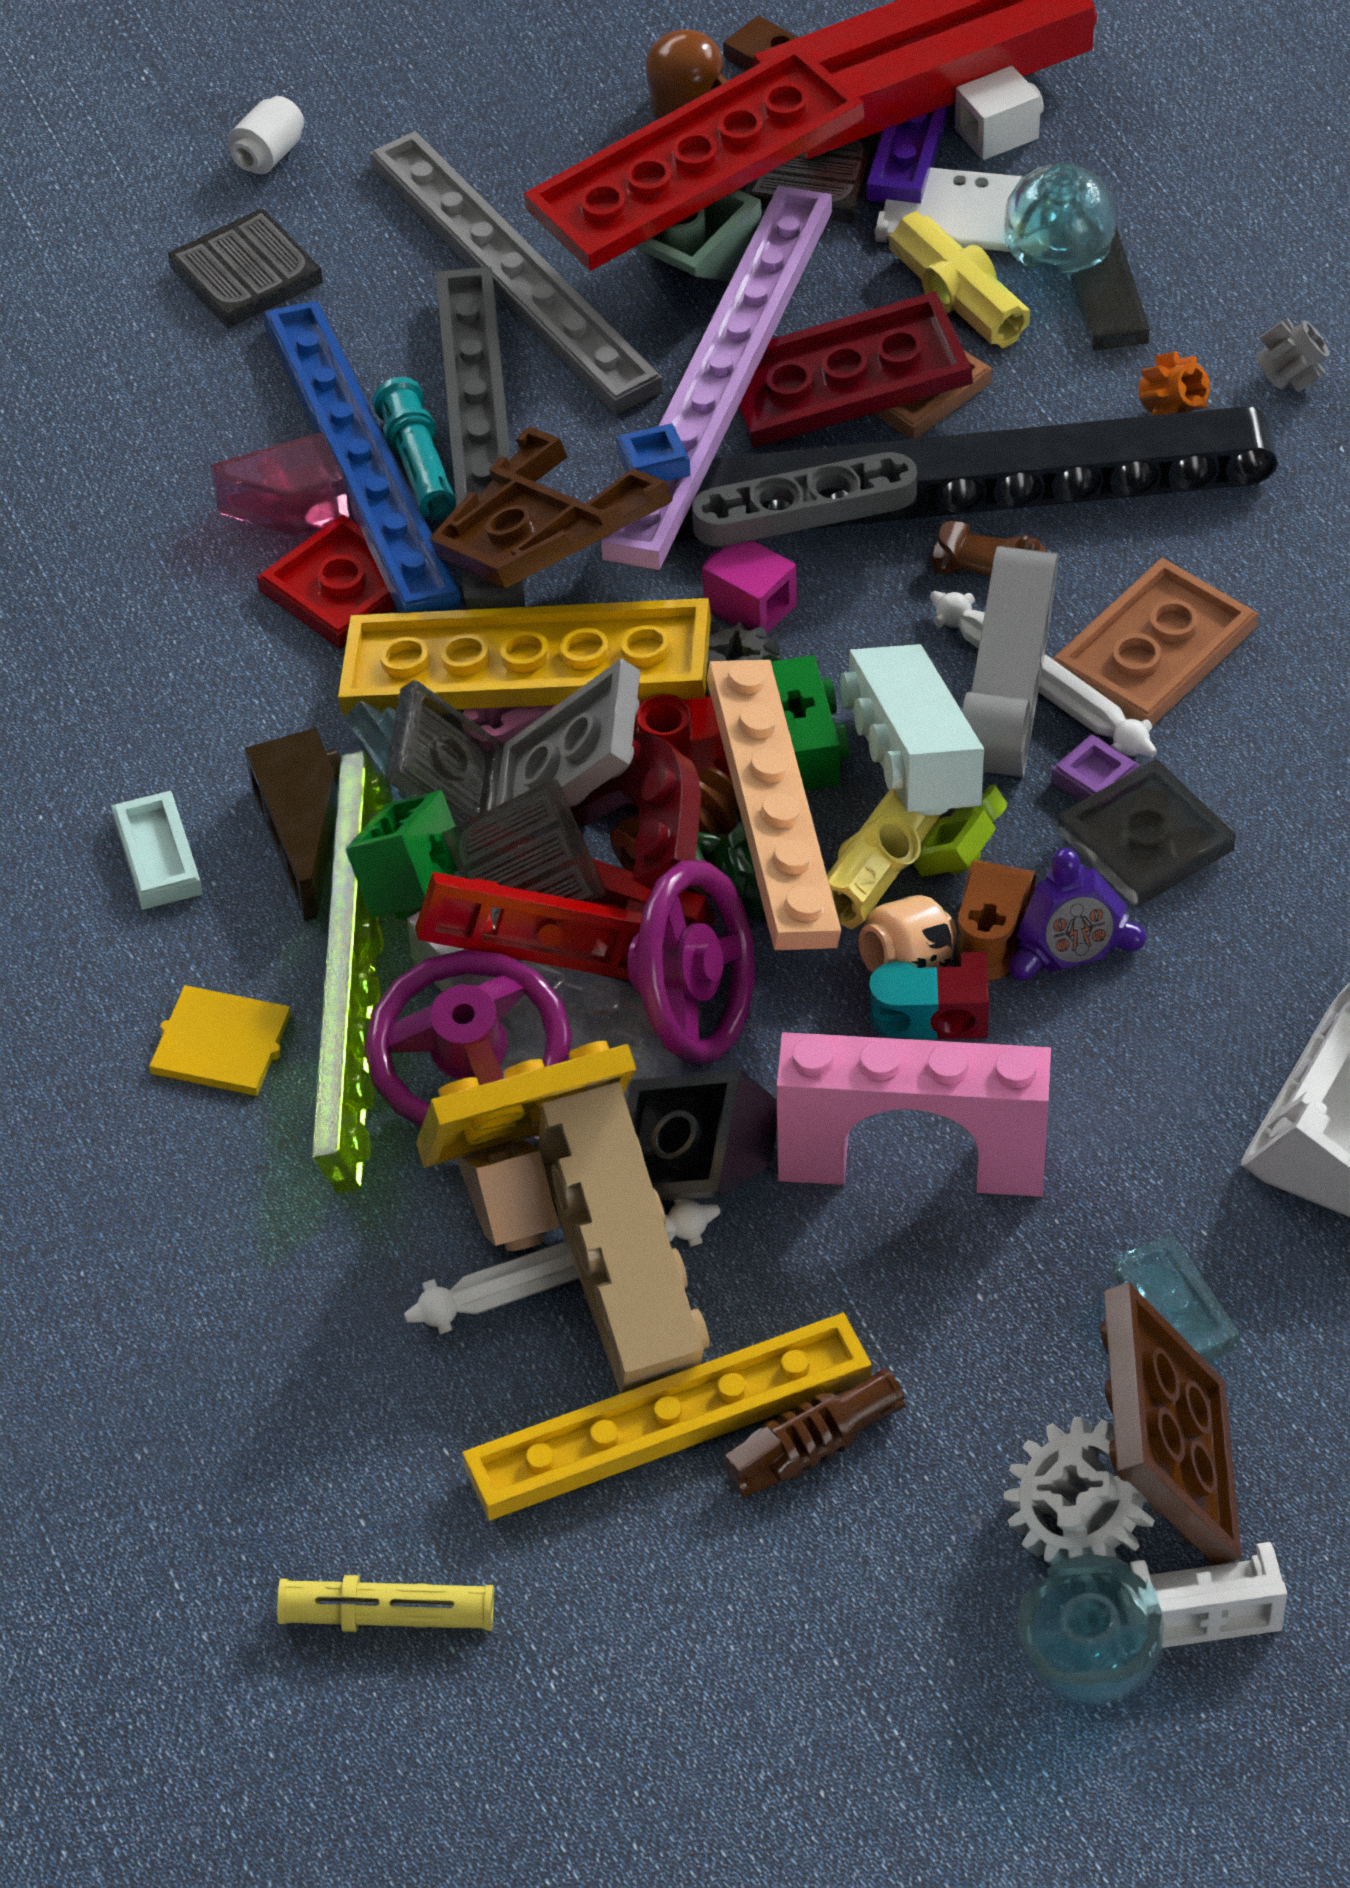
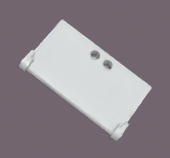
[874,168,1053,259]

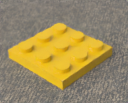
[416,1041,636,1168]

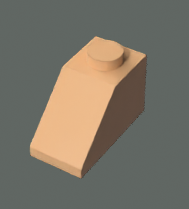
[457,1139,560,1251]

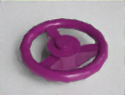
[627,860,755,1065]
[364,950,573,1127]

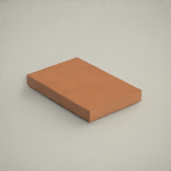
[1052,558,1258,727]

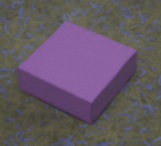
[1051,734,1139,814]

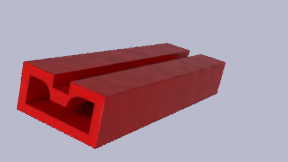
[754,0,1097,159]

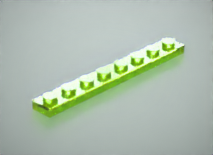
[312,750,393,1194]

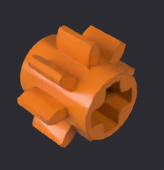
[1139,351,1210,416]

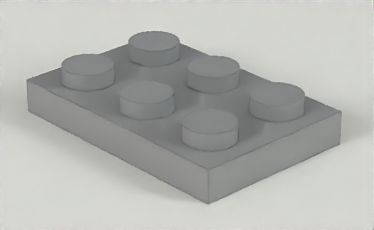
[492,658,641,836]

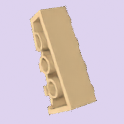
[538,1082,710,1394]

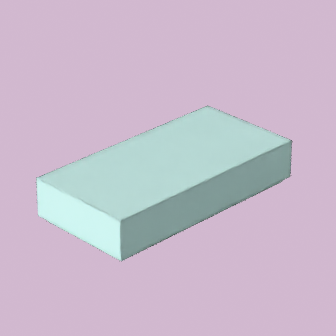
[111,791,203,910]

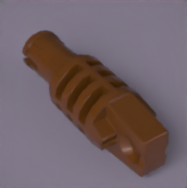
[725,1368,906,1497]

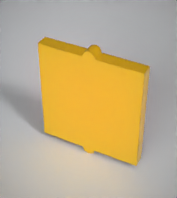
[149,985,291,1096]

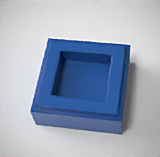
[616,423,691,481]

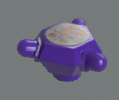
[1008,848,1146,981]

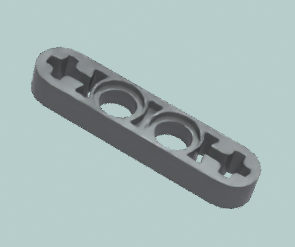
[692,452,917,546]

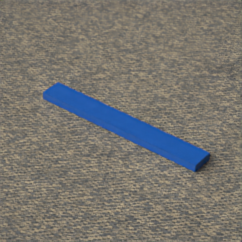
[264,301,460,613]

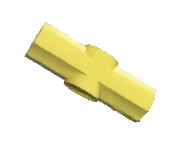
[889,211,1030,349]
[827,789,941,930]

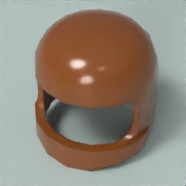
[645,29,727,119]

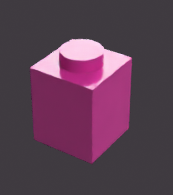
[701,540,797,634]

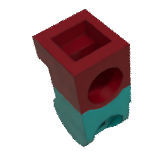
[868,952,989,1039]

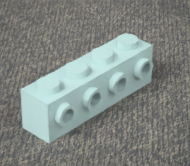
[840,644,984,815]

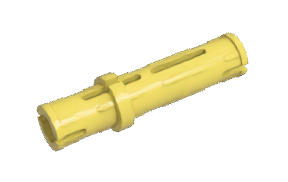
[277,1575,494,1632]

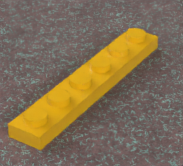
[462,1312,872,1521]

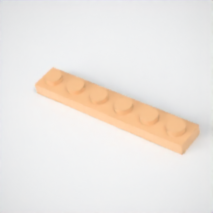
[707,660,841,950]

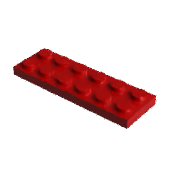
[524,44,864,271]

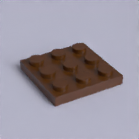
[1100,1282,1242,1565]

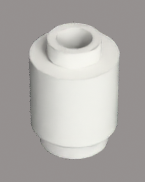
[227,96,304,174]

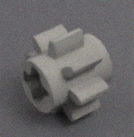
[1257,318,1329,392]

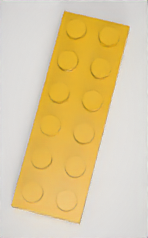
[338,598,711,715]

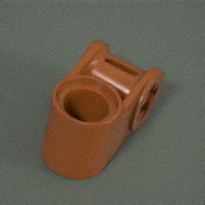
[956,859,1036,981]

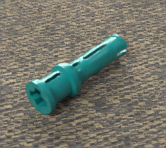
[372,377,456,520]

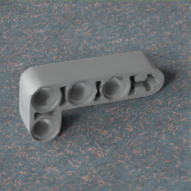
[962,546,1058,778]

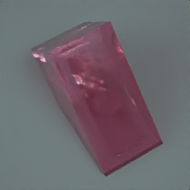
[211,432,349,536]

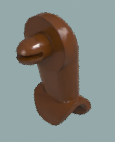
[931,521,1048,578]

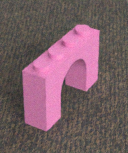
[777,1032,1051,1197]

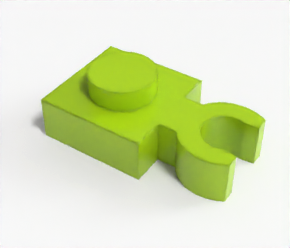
[913,784,1007,877]

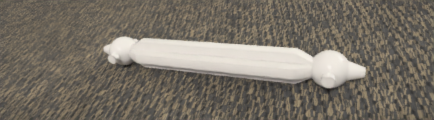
[930,591,1157,758]
[404,1199,720,1334]

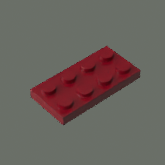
[737,291,973,448]

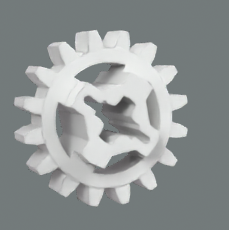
[1004,1417,1155,1574]

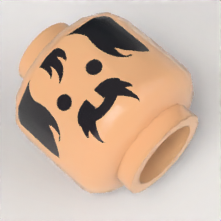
[858,895,957,973]

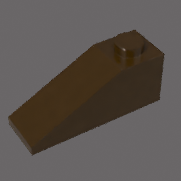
[245,728,345,921]

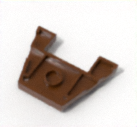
[429,426,673,588]

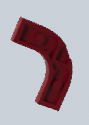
[565,733,701,890]

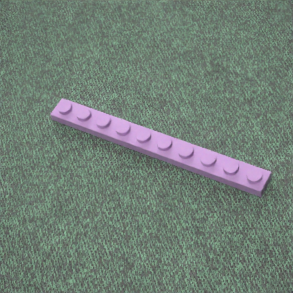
[601,186,832,570]

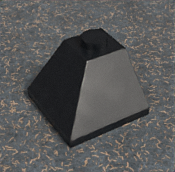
[626,1069,777,1201]

